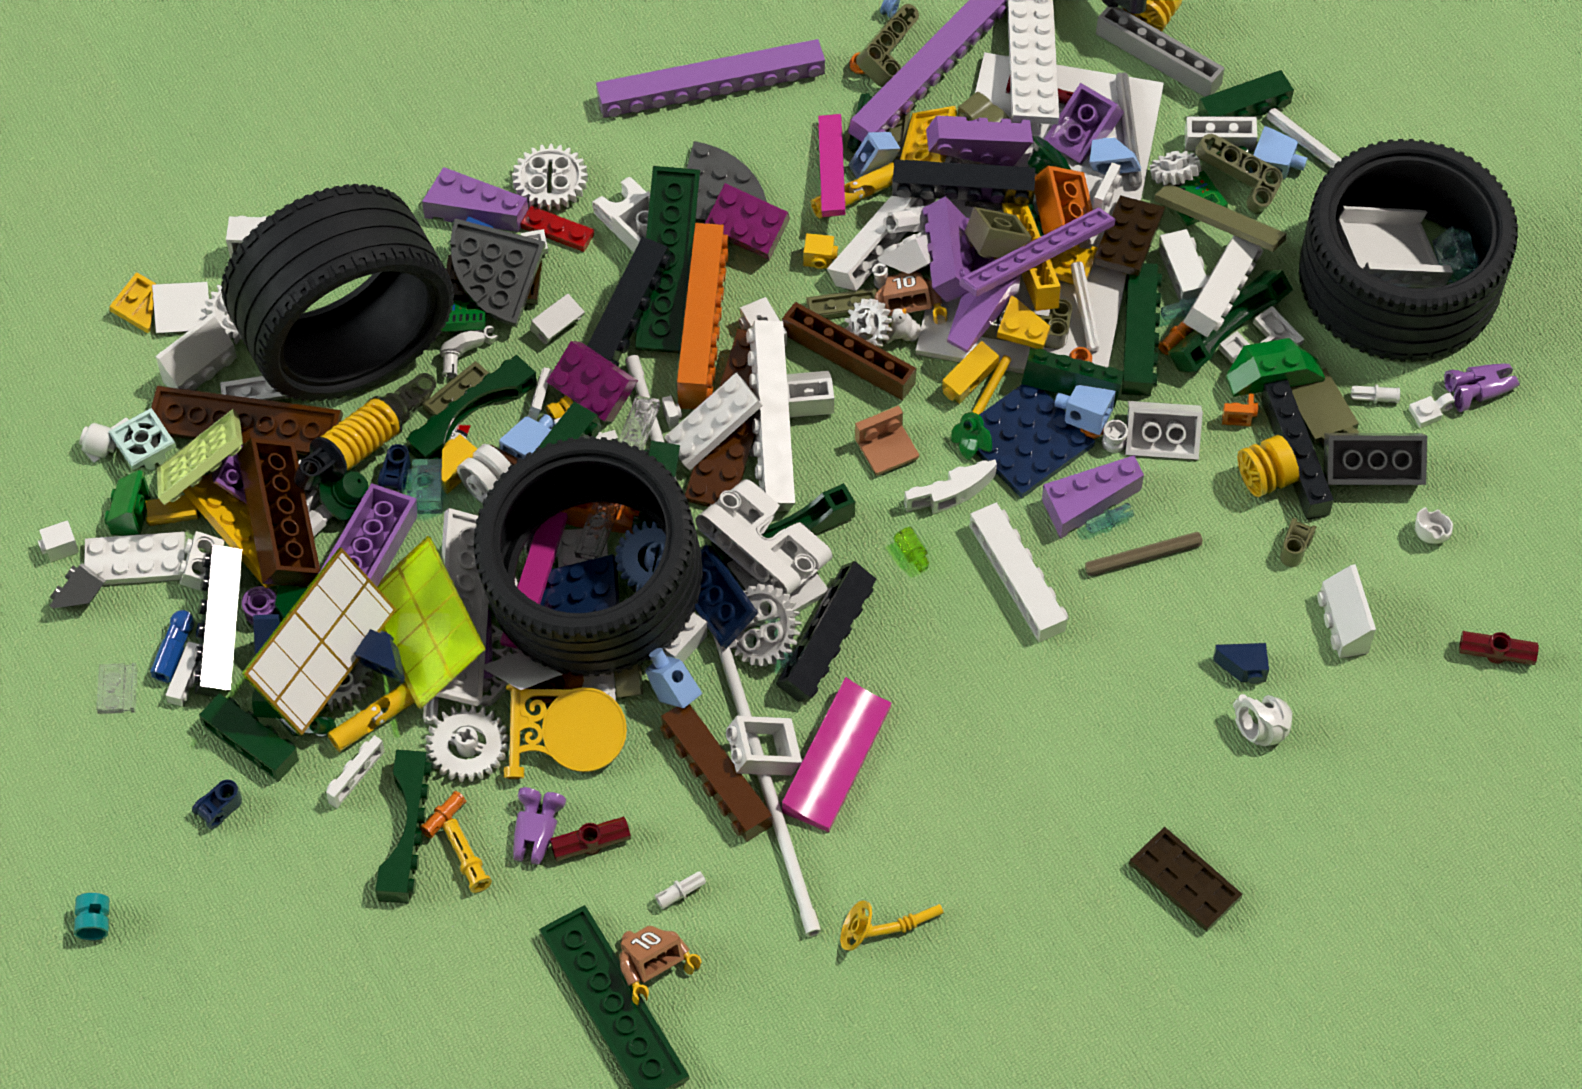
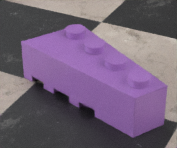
[926,116,1033,166]
[422,167,528,232]
[923,196,973,302]
[1042,455,1144,539]

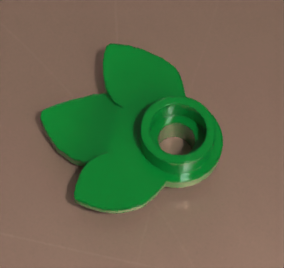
[951,412,992,460]

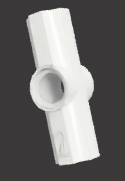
[884,206,929,233]

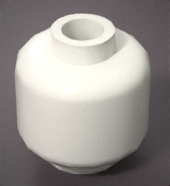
[79,423,116,458]

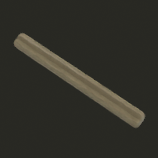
[1085,532,1203,576]

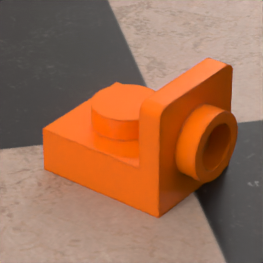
[1222,394,1258,426]

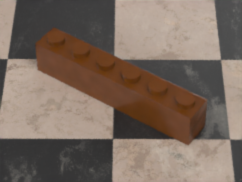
[782,302,917,401]
[660,704,773,842]

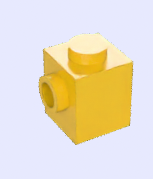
[803,233,838,269]

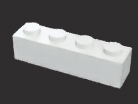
[166,642,199,706]

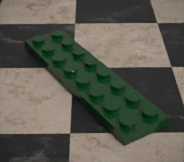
[635,166,700,353]
[539,905,689,1089]

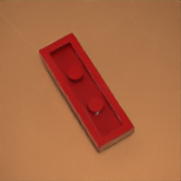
[521,206,594,252]

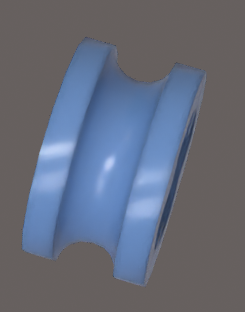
[880,0,900,18]

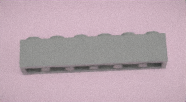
[1096,6,1225,97]

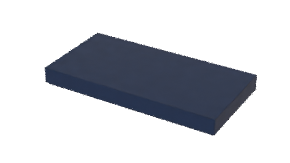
[695,544,758,649]

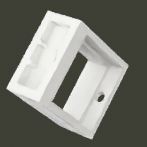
[726,716,802,776]

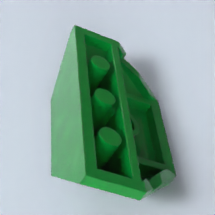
[1226,338,1325,397]

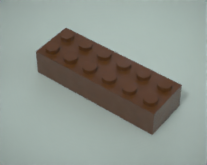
[237,438,320,587]

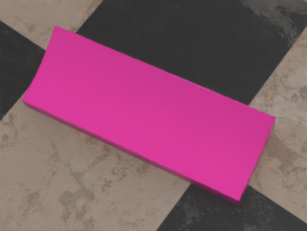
[782,677,892,832]

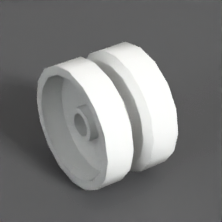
[457,444,511,503]

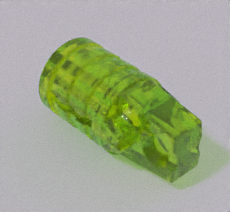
[893,527,929,573]

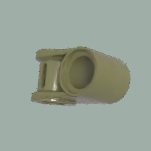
[1280,518,1317,567]

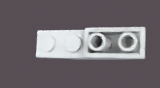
[904,460,997,514]

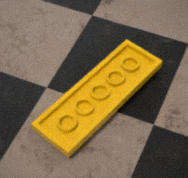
[183,473,274,588]

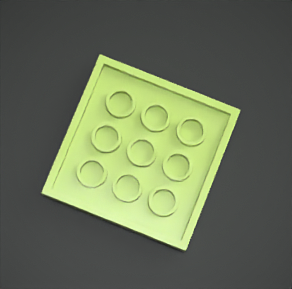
[157,409,243,505]

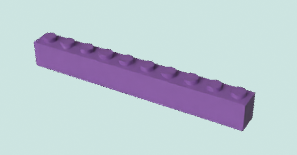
[848,0,1007,142]
[596,39,825,118]

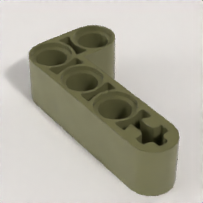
[856,4,919,87]
[1195,134,1283,213]
[981,299,1072,349]

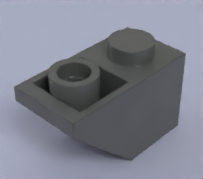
[49,563,106,609]

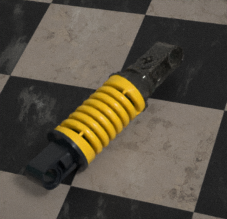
[294,373,436,490]

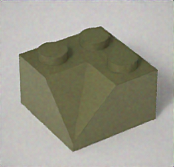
[964,207,1032,258]

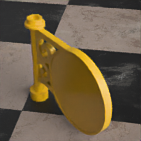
[504,684,627,779]

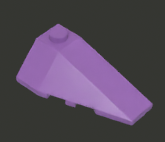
[947,266,1021,353]

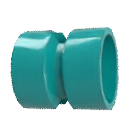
[74,893,110,940]

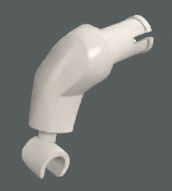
[440,326,497,379]

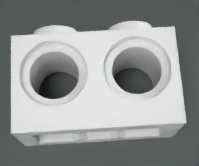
[178,531,225,592]

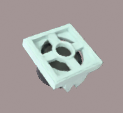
[108,408,176,470]

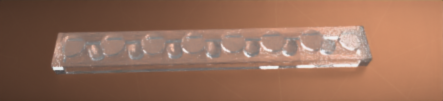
[574,395,660,560]

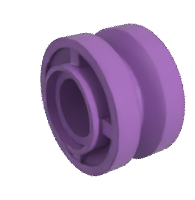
[242,586,276,625]

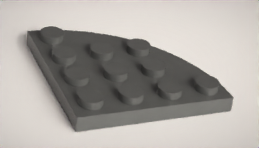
[687,141,767,224]
[450,218,546,328]

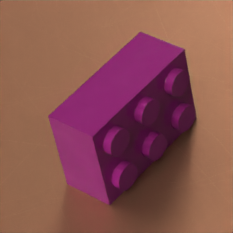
[705,183,790,260]
[546,341,638,421]

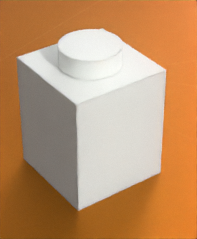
[38,520,79,562]

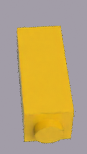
[942,341,999,404]

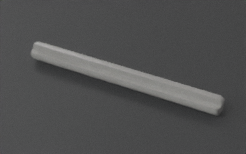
[1115,72,1142,188]

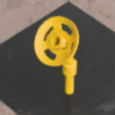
[840,900,944,951]

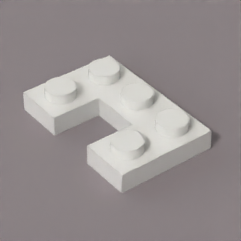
[1218,306,1304,364]

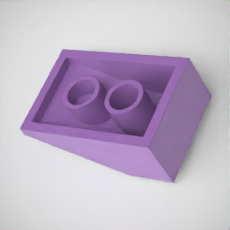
[1044,83,1124,164]

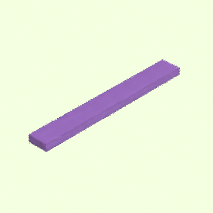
[959,207,1115,297]

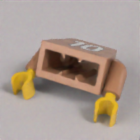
[875,271,947,333]
[619,926,701,1005]

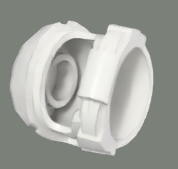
[1233,694,1292,746]

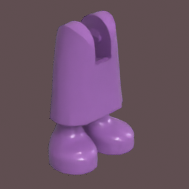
[1444,363,1520,412]
[513,787,566,865]

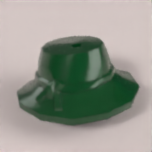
[1027,135,1071,174]
[318,470,368,521]

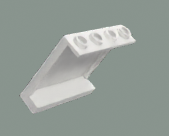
[1336,206,1453,288]

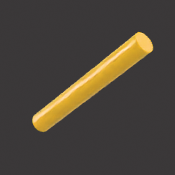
[972,355,1012,414]

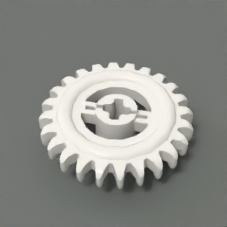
[425,704,509,782]

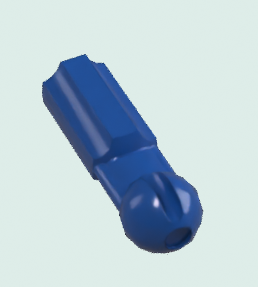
[150,610,195,683]

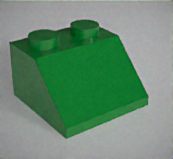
[105,470,151,536]

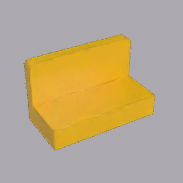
[146,495,199,526]

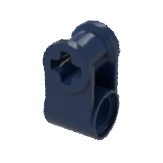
[378,444,411,493]
[192,779,242,829]

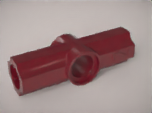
[1459,631,1539,665]
[550,816,631,861]

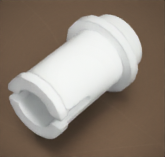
[872,263,890,289]

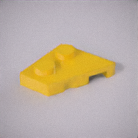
[109,272,156,333]
[997,296,1050,349]

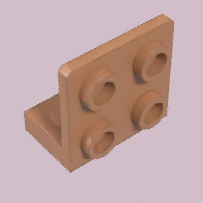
[855,405,919,475]

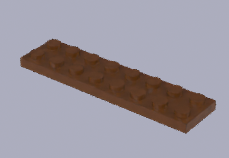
[685,329,756,507]
[146,386,343,455]

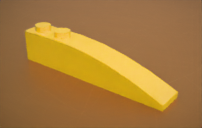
[1002,203,1061,311]

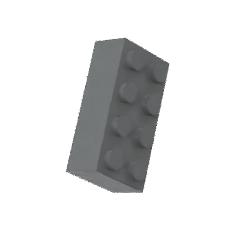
[1324,433,1427,485]

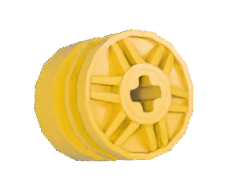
[1123,0,1182,32]
[1237,435,1299,497]

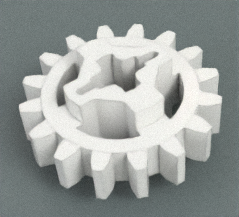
[1150,151,1201,185]
[844,299,893,347]

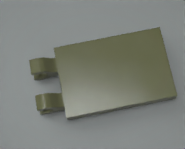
[1291,368,1359,447]

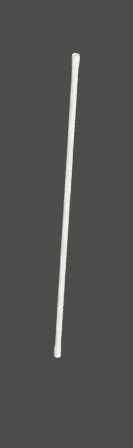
[625,355,821,937]

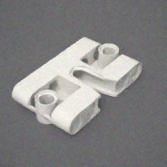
[695,479,832,594]

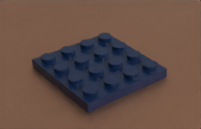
[970,384,1095,499]
[529,554,619,656]

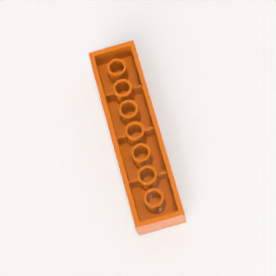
[677,223,729,410]

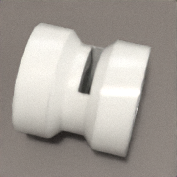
[1102,420,1128,453]

